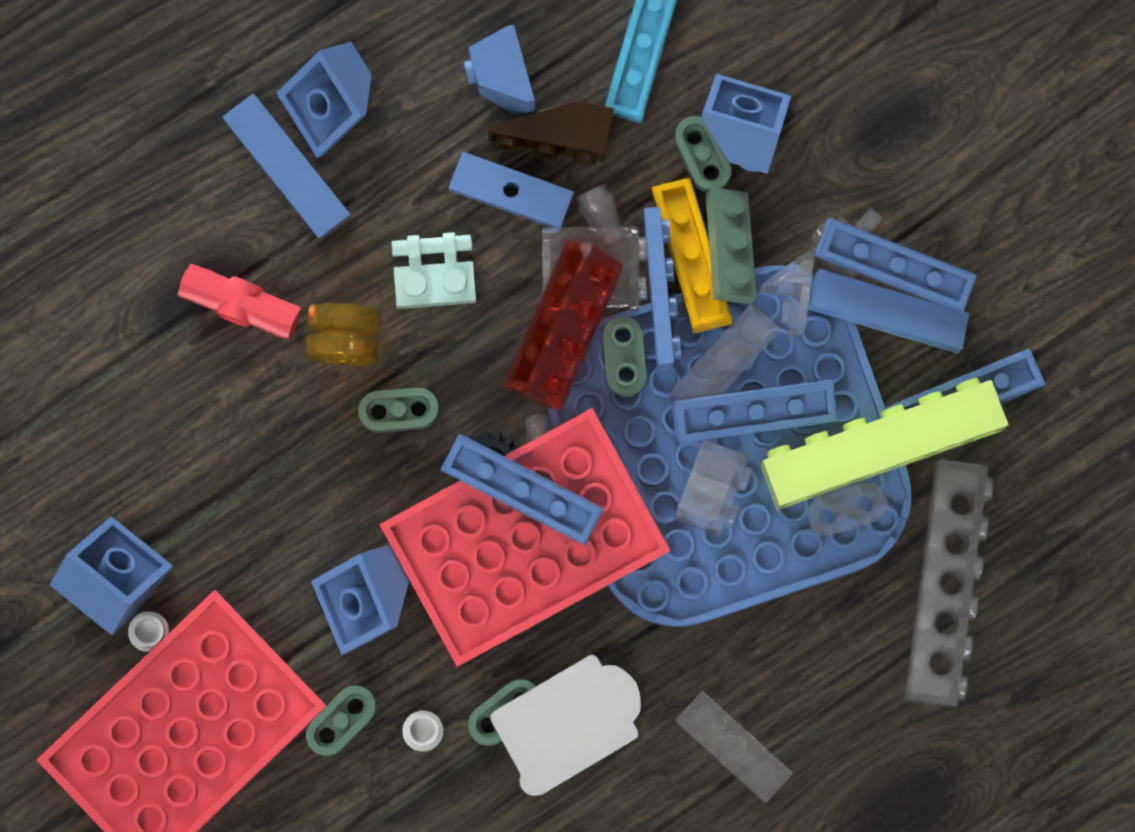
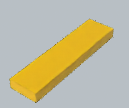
[652,177,732,334]

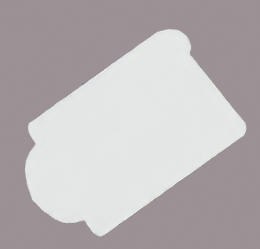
[491,655,641,796]

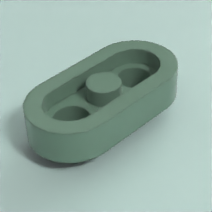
[674,116,731,193]
[602,316,647,398]
[358,388,439,433]
[468,679,536,746]
[306,686,376,756]

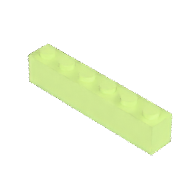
[760,378,1008,510]

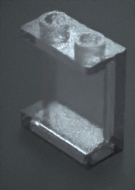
[542,226,647,313]

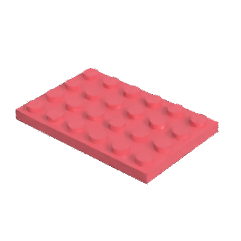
[379,408,671,667]
[37,590,326,832]

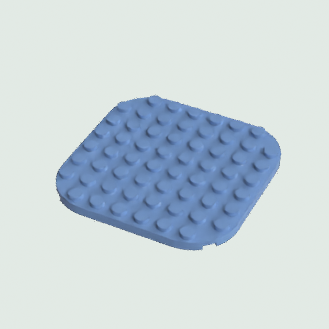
[547,265,911,627]

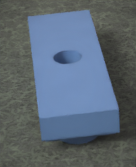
[449,151,574,231]

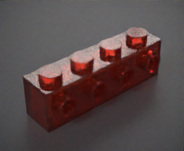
[503,240,624,411]

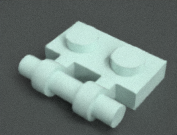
[392,232,476,309]

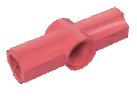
[178,263,302,340]

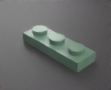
[706,187,757,305]

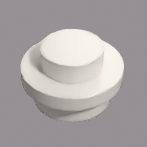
[128,611,169,652]
[403,711,443,752]

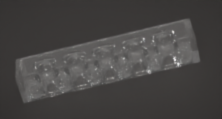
[904,459,993,709]

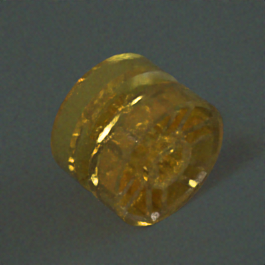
[304,303,381,366]

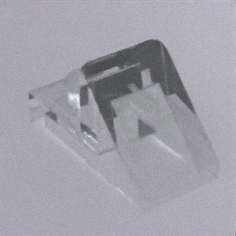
[760,251,815,338]

